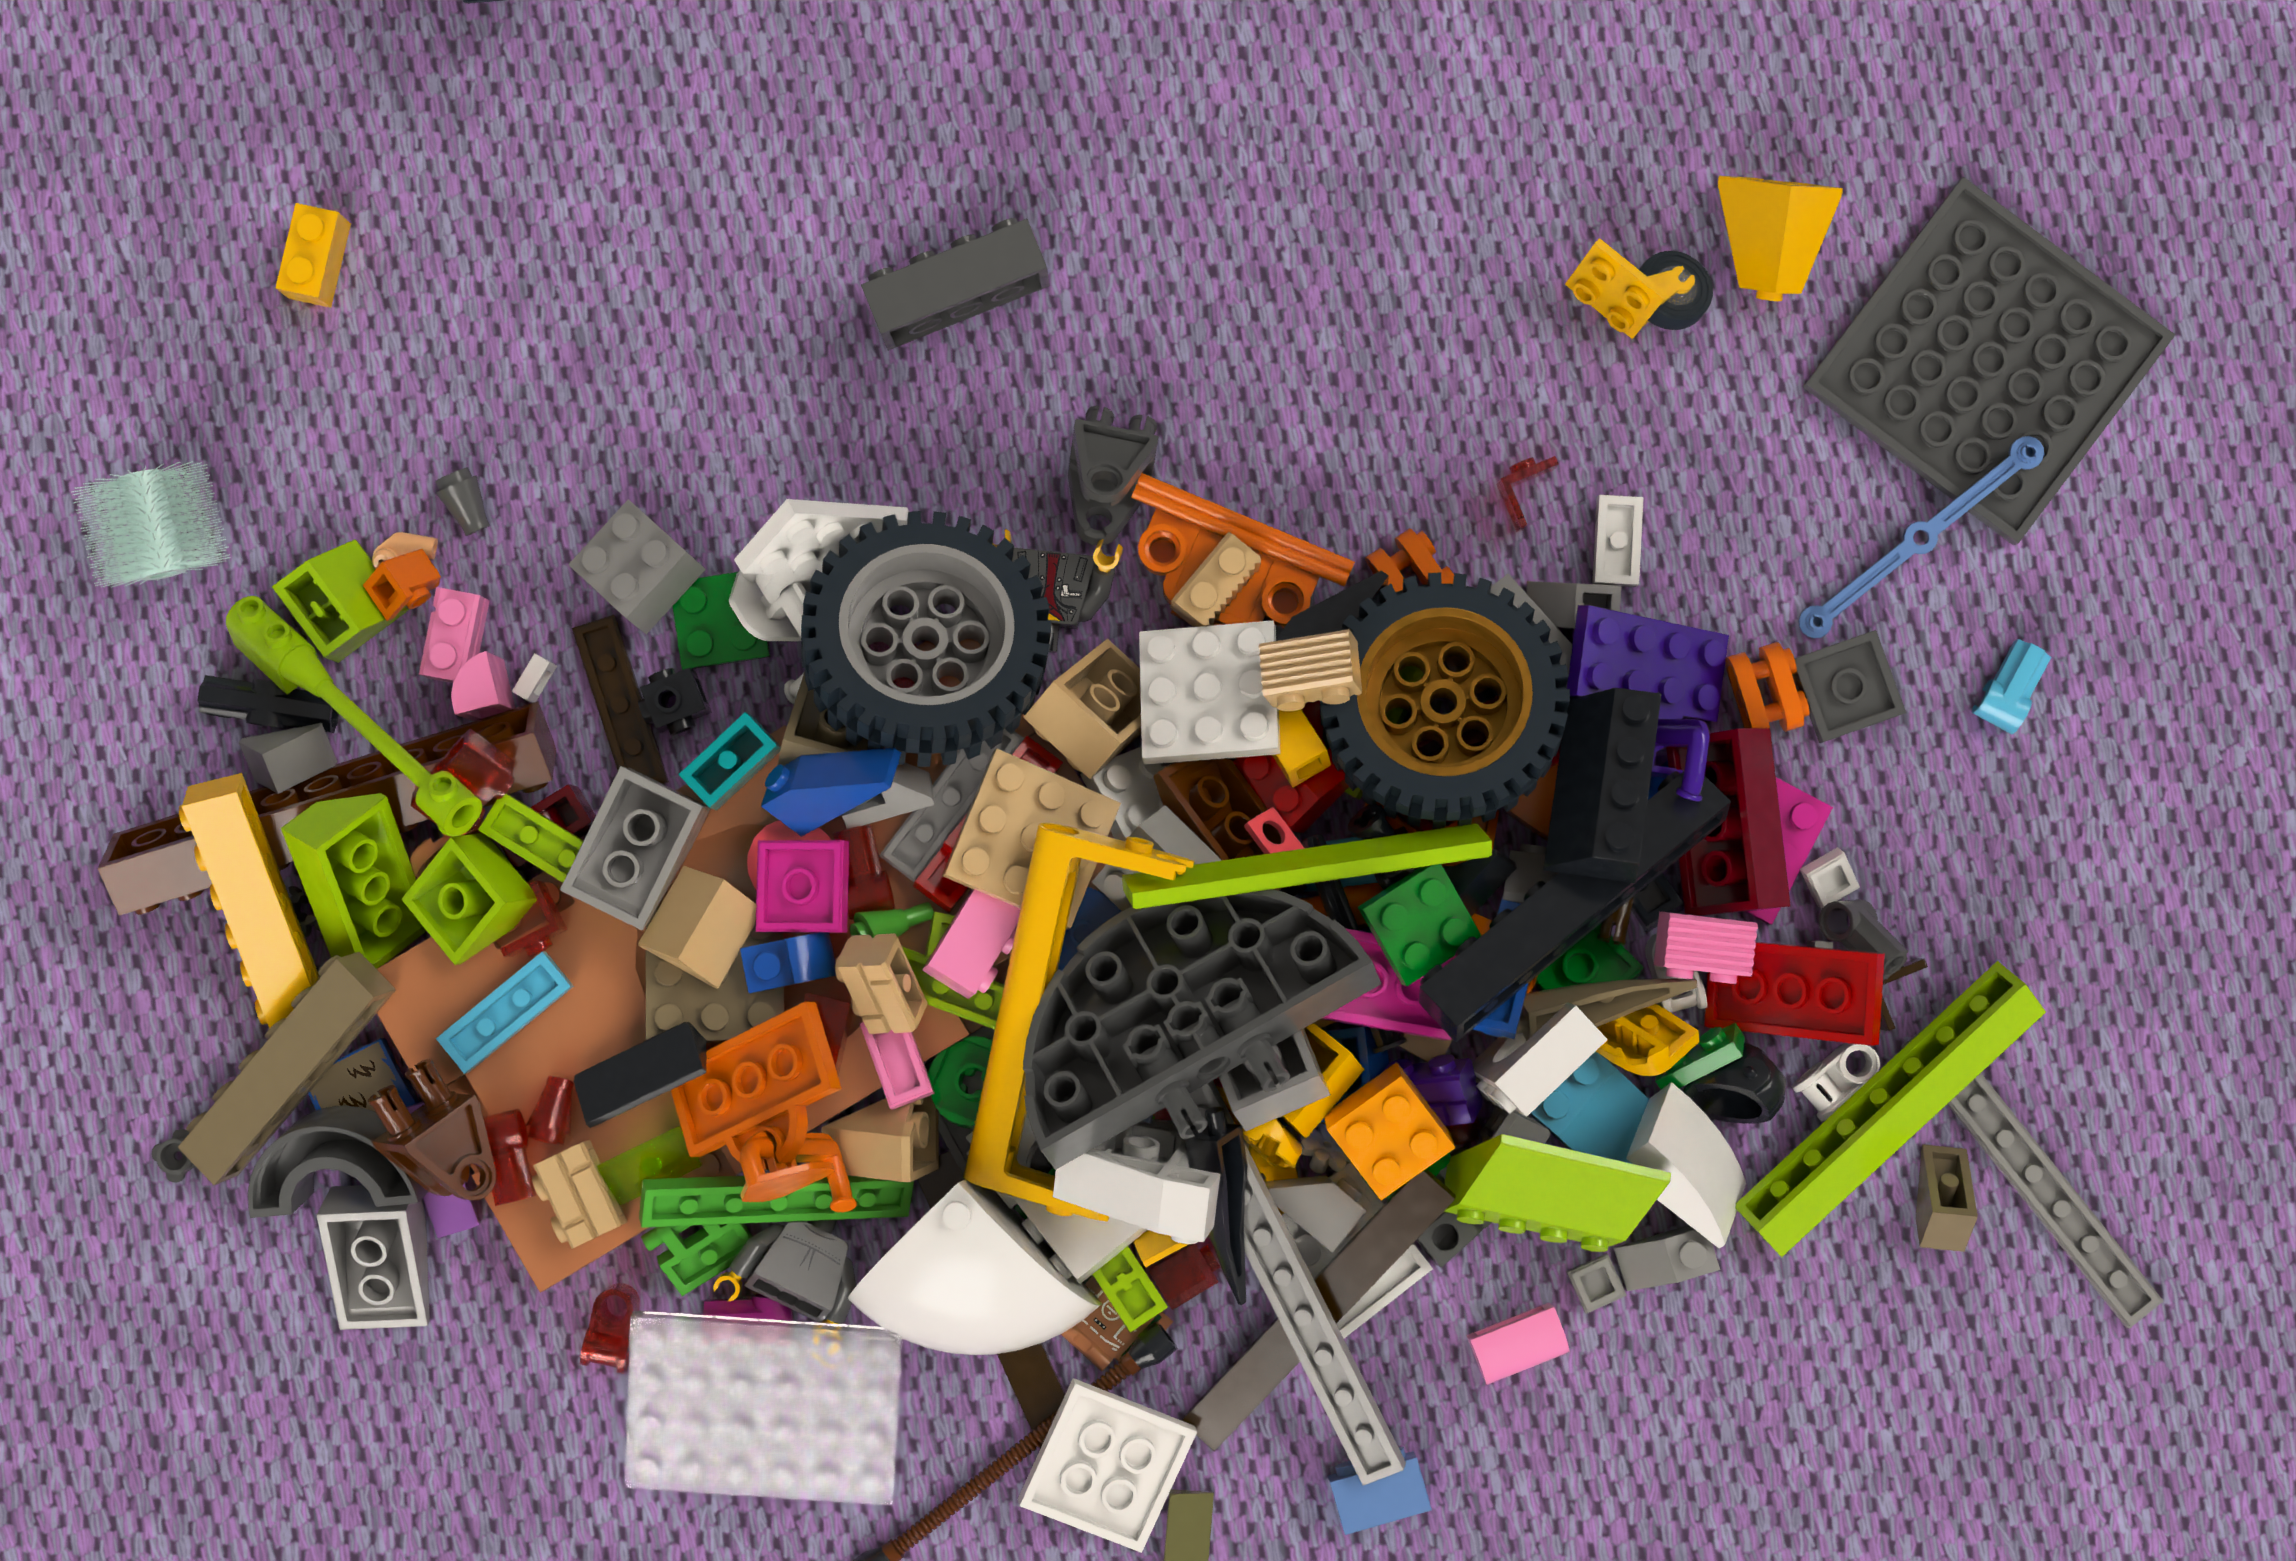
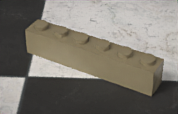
[178,952,396,1185]

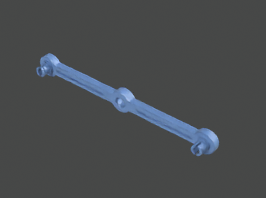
[1798,436,2044,638]

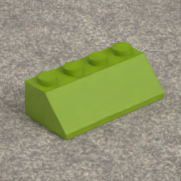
[281,793,426,969]

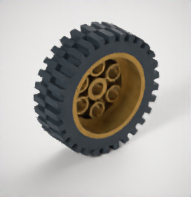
[1320,573,1570,829]

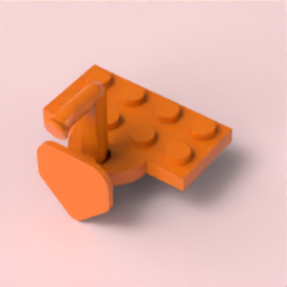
[671,1001,857,1213]

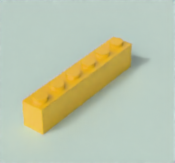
[179,773,320,1029]

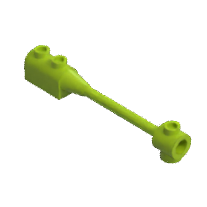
[226,596,482,837]

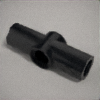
[197,675,339,733]

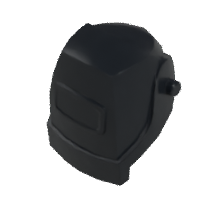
[1683,1042,1786,1124]

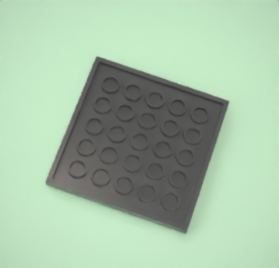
[1803,177,2175,546]

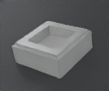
[1566,1253,1627,1314]

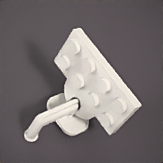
[729,499,910,704]

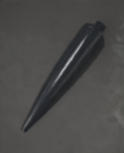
[1184,1107,1248,1305]

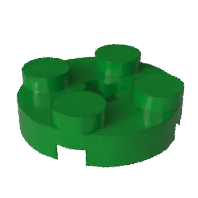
[928,1036,993,1129]

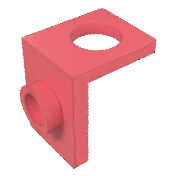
[1244,807,1304,854]

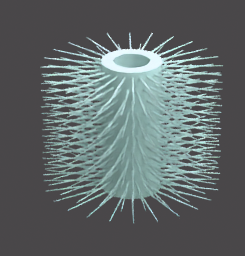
[71,461,231,588]

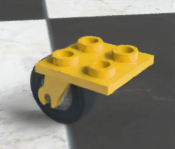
[1565,238,1713,339]

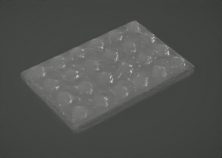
[624,1311,903,1506]

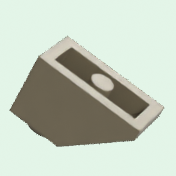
[1915,1144,1978,1252]

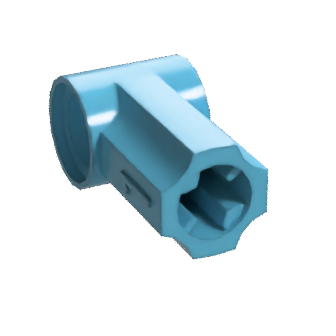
[1972,639,2052,734]

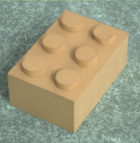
[1023,638,1141,779]

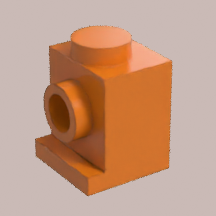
[363,549,441,621]

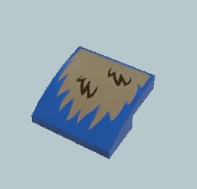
[308,1038,419,1111]

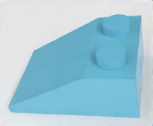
[1529,1051,1649,1164]

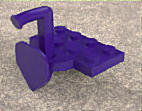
[1567,605,1729,802]

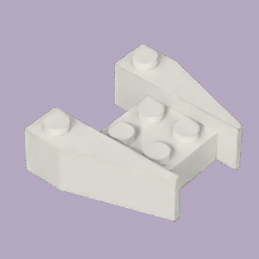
[1053,1119,1249,1244]

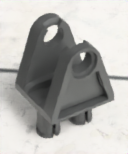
[1068,405,1159,545]

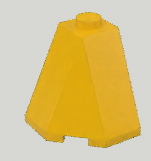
[1718,176,1843,301]

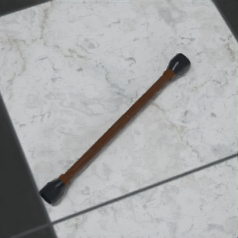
[853,1321,1178,1561]

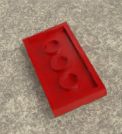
[1704,941,1885,1046]

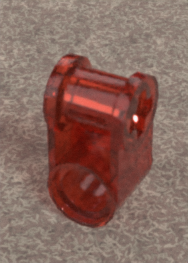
[580,1283,640,1374]

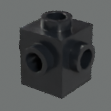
[638,668,712,735]

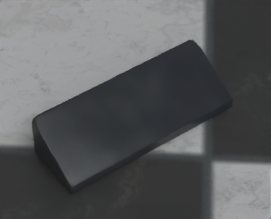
[574,1022,707,1128]

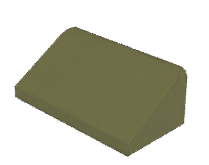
[1163,1489,1214,1561]

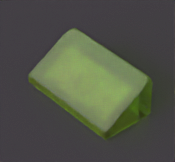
[597,1125,703,1205]

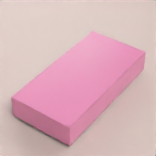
[860,1022,935,1110]

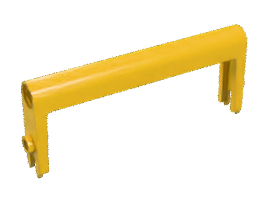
[964,823,1194,1221]

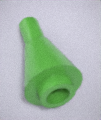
[850,902,934,938]

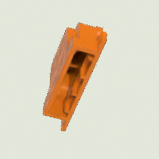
[1131,473,1355,627]

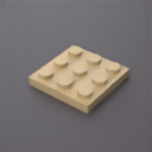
[942,748,1121,930]

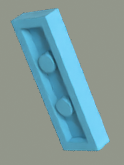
[436,951,574,1074]

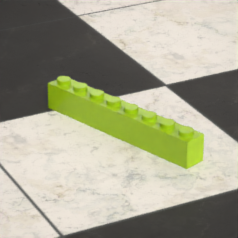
[1735,961,2046,1257]

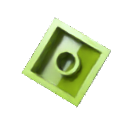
[401,833,539,965]

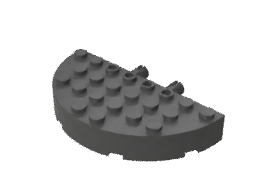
[1023,889,1381,1170]

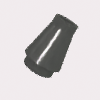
[435,467,490,536]

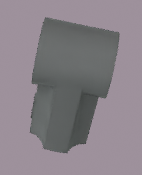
[1819,899,1908,980]

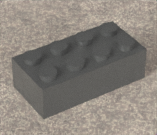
[861,218,1050,351]

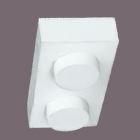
[1592,495,1643,587]

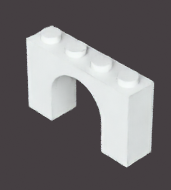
[1472,1003,1608,1117]
[966,1114,1147,1284]

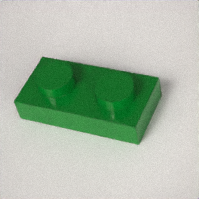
[1655,1023,1745,1089]

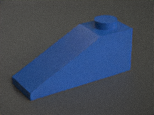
[761,748,901,837]

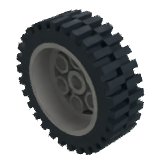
[801,511,1051,767]

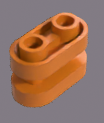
[1365,528,1454,592]
[1725,642,1810,732]

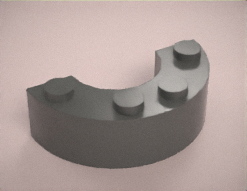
[248,1106,428,1218]

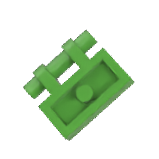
[641,1223,753,1296]

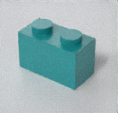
[678,712,781,810]

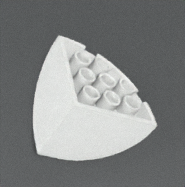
[848,1179,1102,1355]

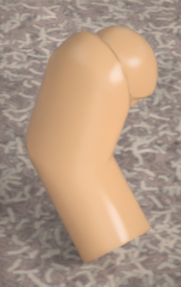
[372,532,438,569]

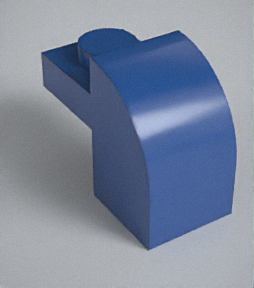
[740,932,836,993]

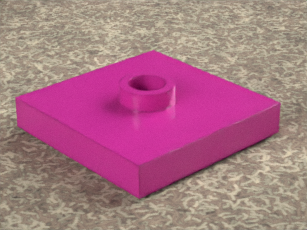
[756,840,849,933]

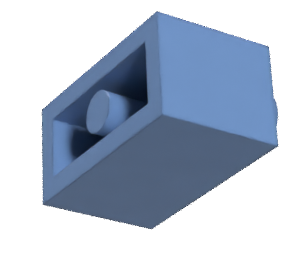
[1328,1447,1432,1535]

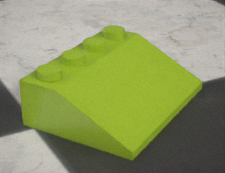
[1444,1134,1671,1252]

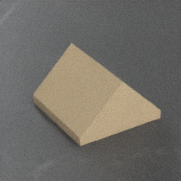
[638,866,756,989]

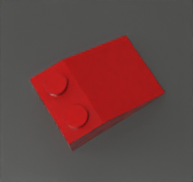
[1233,700,1349,833]

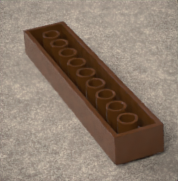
[97,701,556,916]

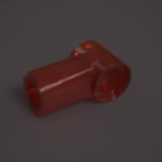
[833,824,895,920]
[483,1108,536,1206]

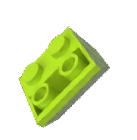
[272,539,409,663]

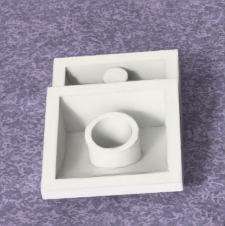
[1626,1082,1746,1249]

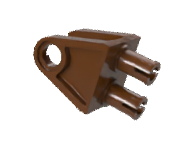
[368,1059,496,1201]

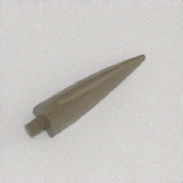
[1516,979,1697,1041]

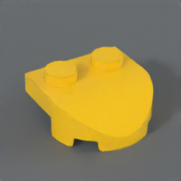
[1596,1004,1699,1076]
[1216,1086,1302,1169]

